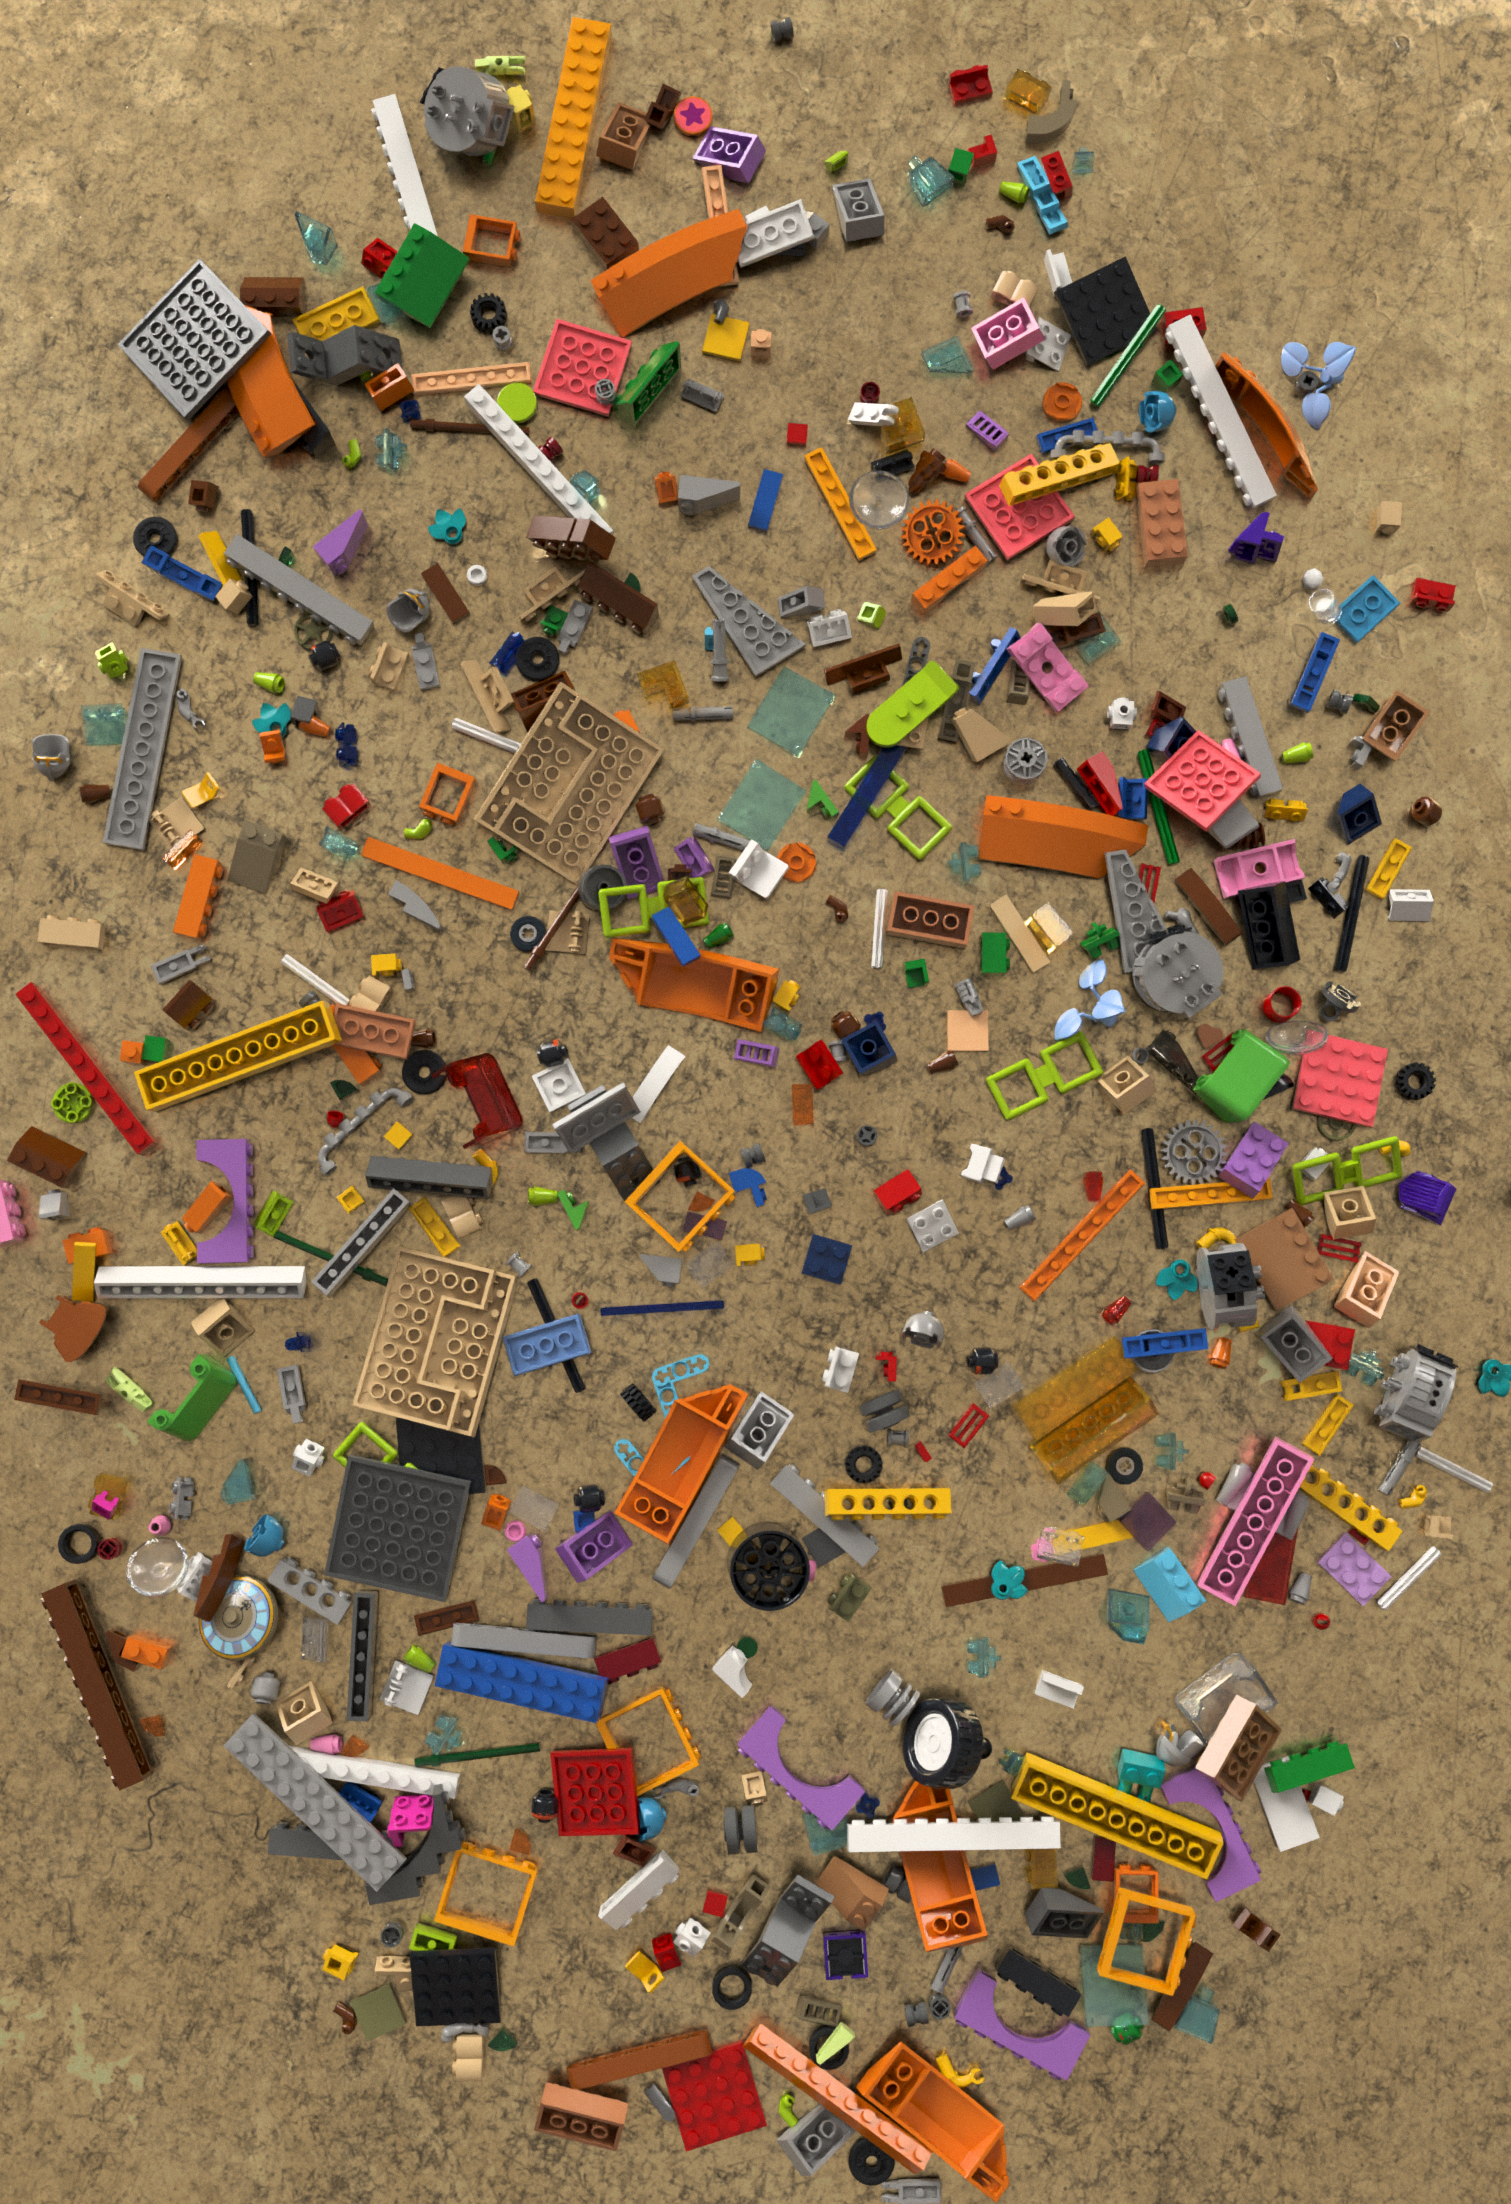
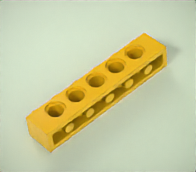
[999,443,1120,506]
[1299,1462,1402,1551]
[824,1488,951,1520]

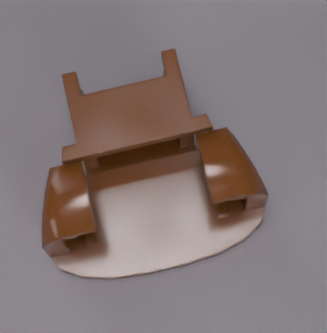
[39,1295,109,1362]

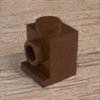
[188,480,219,512]

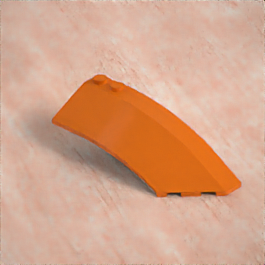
[590,209,748,338]
[227,305,316,457]
[1215,352,1318,499]
[979,795,1148,879]
[609,938,779,1032]
[614,1384,749,1546]
[893,1780,988,1952]
[856,2042,1009,2203]

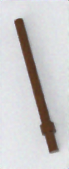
[410,419,530,436]
[523,868,590,971]

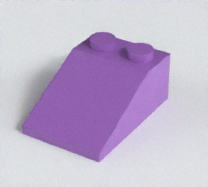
[692,126,766,183]
[313,509,368,577]
[609,826,664,899]
[555,1511,633,1583]
[507,1533,548,1602]

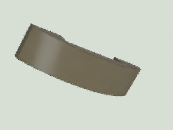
[938,658,976,742]

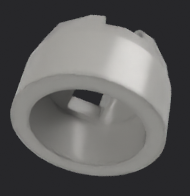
[1131,1047,1149,1064]

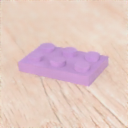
[1317,1532,1392,1607]

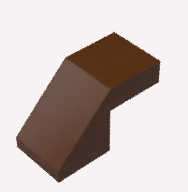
[644,84,682,129]
[106,1628,141,1672]
[1233,1908,1280,1952]

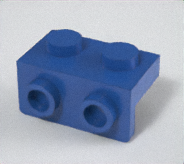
[1117,777,1148,820]
[339,1781,382,1823]

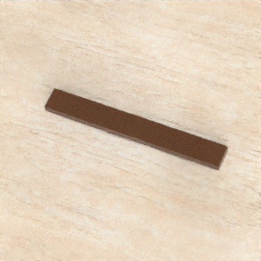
[941,1554,1108,1607]

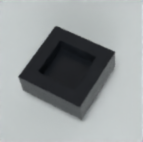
[1286,880,1307,904]

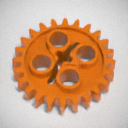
[901,499,966,566]

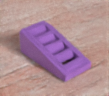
[966,411,1009,452]
[734,1039,780,1068]

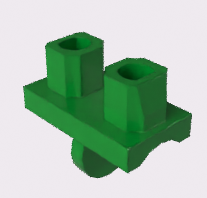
[1080,922,1120,959]

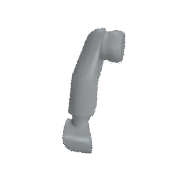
[176,689,206,732]
[1327,852,1352,893]
[653,1778,699,1799]
[441,2023,489,2043]

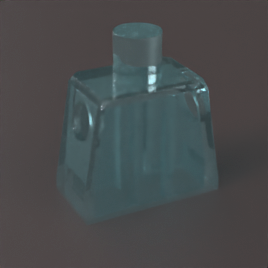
[908,155,954,207]
[1174,1987,1220,2044]

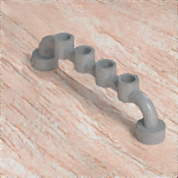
[1050,430,1165,464]
[318,1088,413,1177]

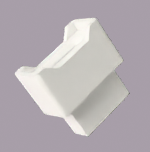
[961,1143,1005,1184]

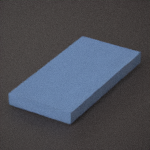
[502,1313,592,1376]

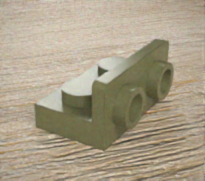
[827,1573,872,1622]

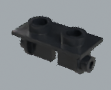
[871,449,915,481]
[1308,877,1348,919]

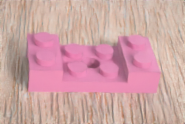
[1006,623,1089,712]
[1214,839,1305,899]

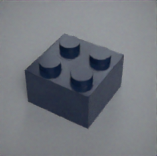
[801,1234,853,1285]

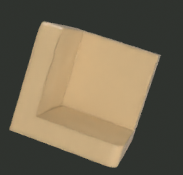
[1424,1514,1455,1539]

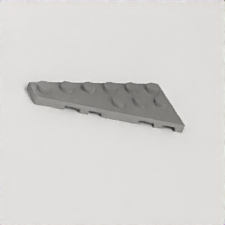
[692,566,806,677]
[1104,849,1167,973]

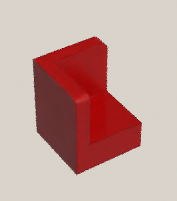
[968,134,997,168]

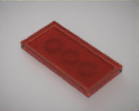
[1243,1529,1298,1605]

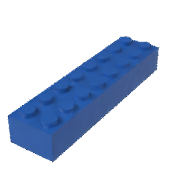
[435,1642,609,1723]

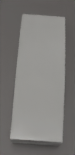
[388,880,443,932]

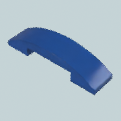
[141,545,223,601]

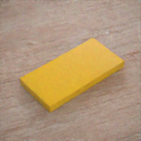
[292,286,381,341]

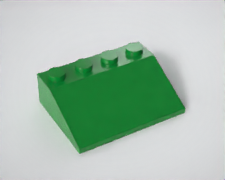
[374,223,470,328]
[613,341,681,427]

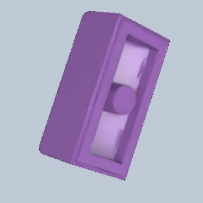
[674,837,715,878]

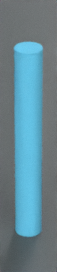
[226,1356,261,1414]

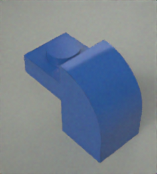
[729,1168,767,1208]

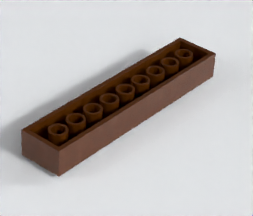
[41,1579,153,1791]

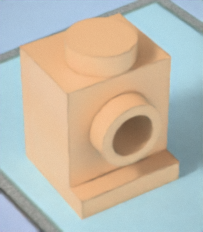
[751,329,771,357]

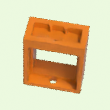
[463,214,521,268]
[419,763,477,826]
[1113,1863,1159,1923]

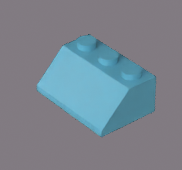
[1133,1547,1206,1622]

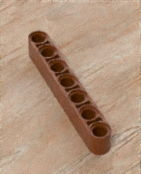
[138,387,239,502]
[566,2030,713,2090]

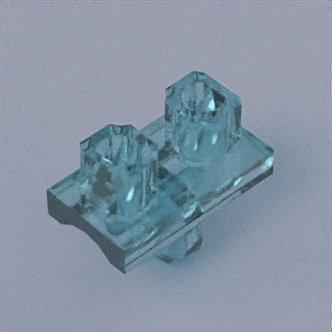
[375,428,407,470]
[318,827,358,860]
[947,842,981,882]
[762,1007,802,1041]
[1345,1349,1385,1386]
[1156,1432,1189,1470]
[968,1637,1002,1678]
[425,1714,462,1755]

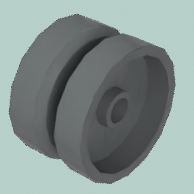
[578,865,627,910]
[858,1389,911,1433]
[723,1805,758,1855]

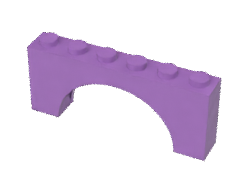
[196,1139,254,1264]
[737,1704,865,1830]
[1160,1763,1261,1902]
[953,1967,1090,2081]

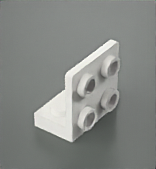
[729,839,789,899]

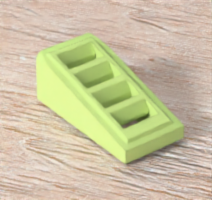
[816,2022,855,2065]

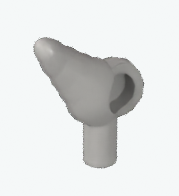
[1165,908,1199,934]

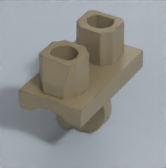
[1165,1478,1206,1514]

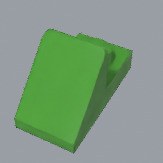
[807,779,839,820]
[557,1190,589,1231]

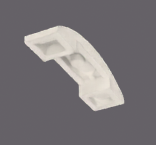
[632,1045,685,1124]

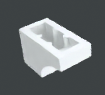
[712,1645,753,1698]

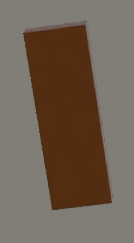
[421,563,470,624]
[414,1600,480,1636]

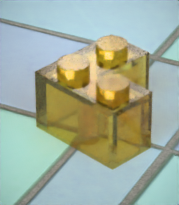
[880,397,925,454]
[637,660,689,710]

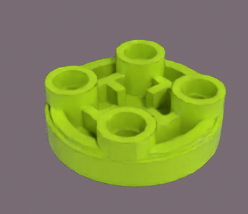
[497,383,537,424]
[51,1082,95,1124]

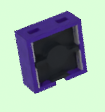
[823,1930,868,1980]

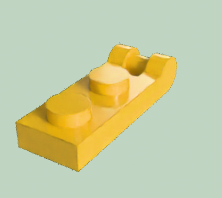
[1281,1371,1343,1401]

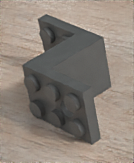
[287,325,402,386]
[567,1085,660,1201]
[741,1875,835,1987]

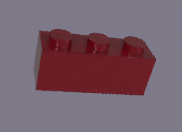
[594,1636,662,1684]

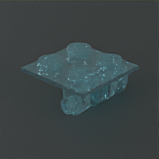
[81,703,126,745]
[802,1813,848,1856]

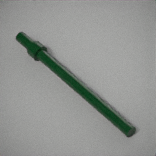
[274,1231,389,1287]
[414,1743,540,1767]

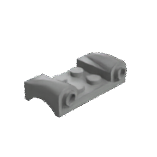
[1215,1462,1310,1540]

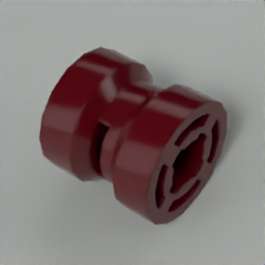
[860,382,880,404]
[538,437,563,463]
[1136,465,1159,485]
[97,1538,123,1560]

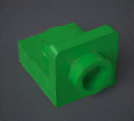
[540,605,568,636]
[487,836,519,864]

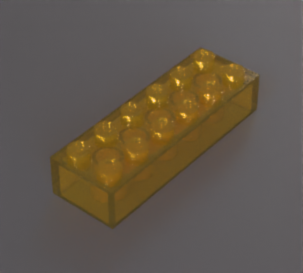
[1011,1336,1138,1440]
[1030,1376,1159,1485]

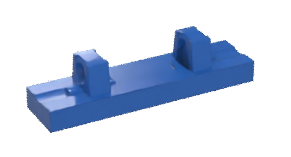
[969,627,1021,705]
[1290,632,1340,713]
[1122,1328,1208,1359]

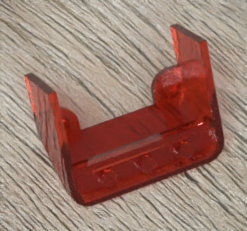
[431,1053,523,1149]

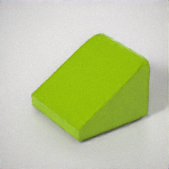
[824,151,848,173]
[857,602,886,629]

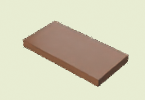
[333,1003,416,1060]

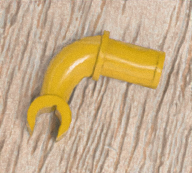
[472,1149,498,1186]
[1196,1227,1236,1249]
[936,2054,985,2088]

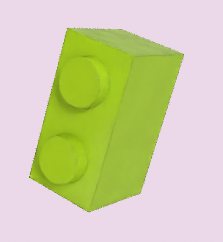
[409,1923,458,1951]

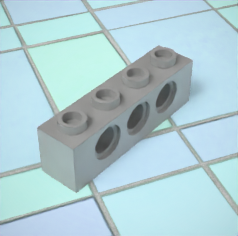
[267,1557,353,1625]

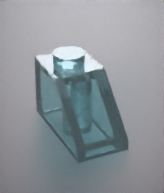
[569,470,601,504]
[221,1458,255,1505]
[1066,1460,1109,1506]

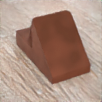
[1150,691,1186,723]
[845,714,870,758]
[613,1835,655,1867]

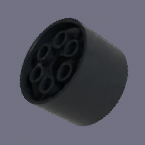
[727,1523,810,1611]

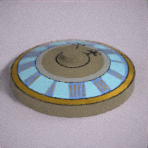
[198,1575,278,1661]

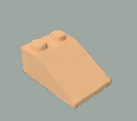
[1334,1251,1399,1328]

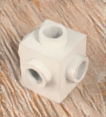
[1107,698,1137,730]
[291,1439,325,1477]
[673,1918,711,1958]

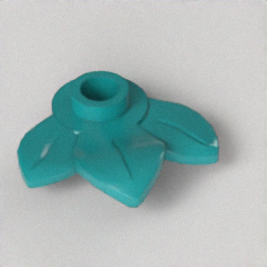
[428,508,466,545]
[252,703,291,738]
[1156,1259,1198,1300]
[1479,1359,1511,1397]
[991,1560,1028,1600]

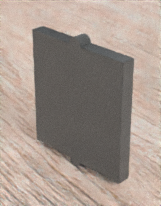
[801,1528,846,1568]

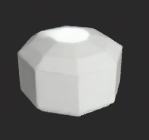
[1302,568,1323,590]

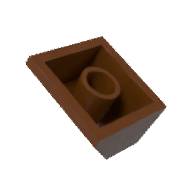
[162,980,216,1031]

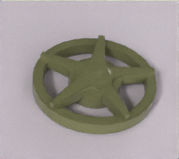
[294,613,332,650]
[1318,1116,1356,1140]

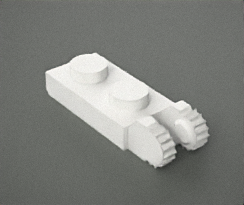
[848,402,899,426]

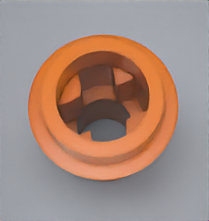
[942,458,971,483]
[299,715,330,737]
[1210,1337,1232,1369]

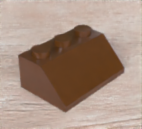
[240,277,304,317]
[511,671,575,732]
[7,1126,87,1189]

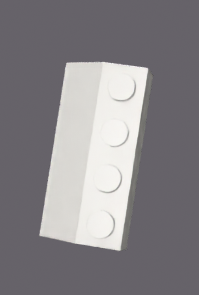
[598,1849,679,1930]

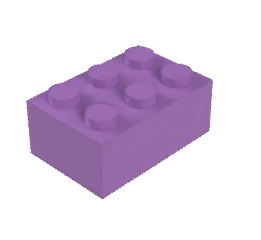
[1218,1121,1289,1199]

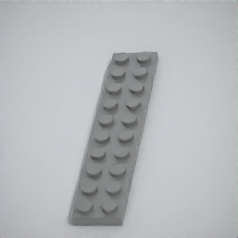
[103,648,182,851]
[223,1713,407,1892]

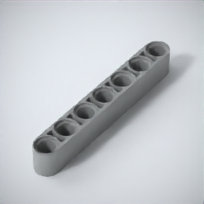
[652,1454,740,1589]
[451,1623,597,1658]

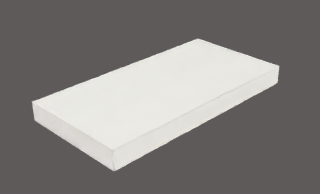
[738,199,815,268]
[1253,1756,1320,1852]

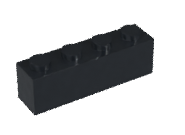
[995,1944,1082,2017]

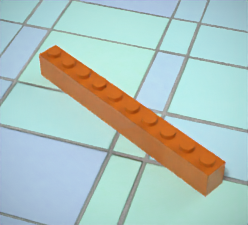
[743,2023,933,2174]

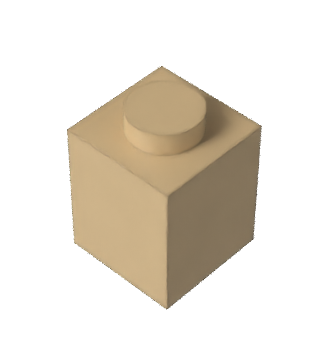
[1376,501,1402,534]
[215,579,253,614]

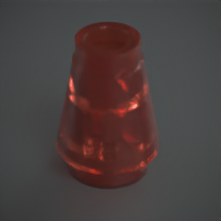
[1084,1171,1104,1201]
[1101,1296,1132,1325]

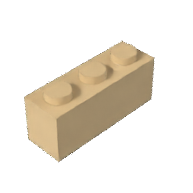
[37,915,106,951]

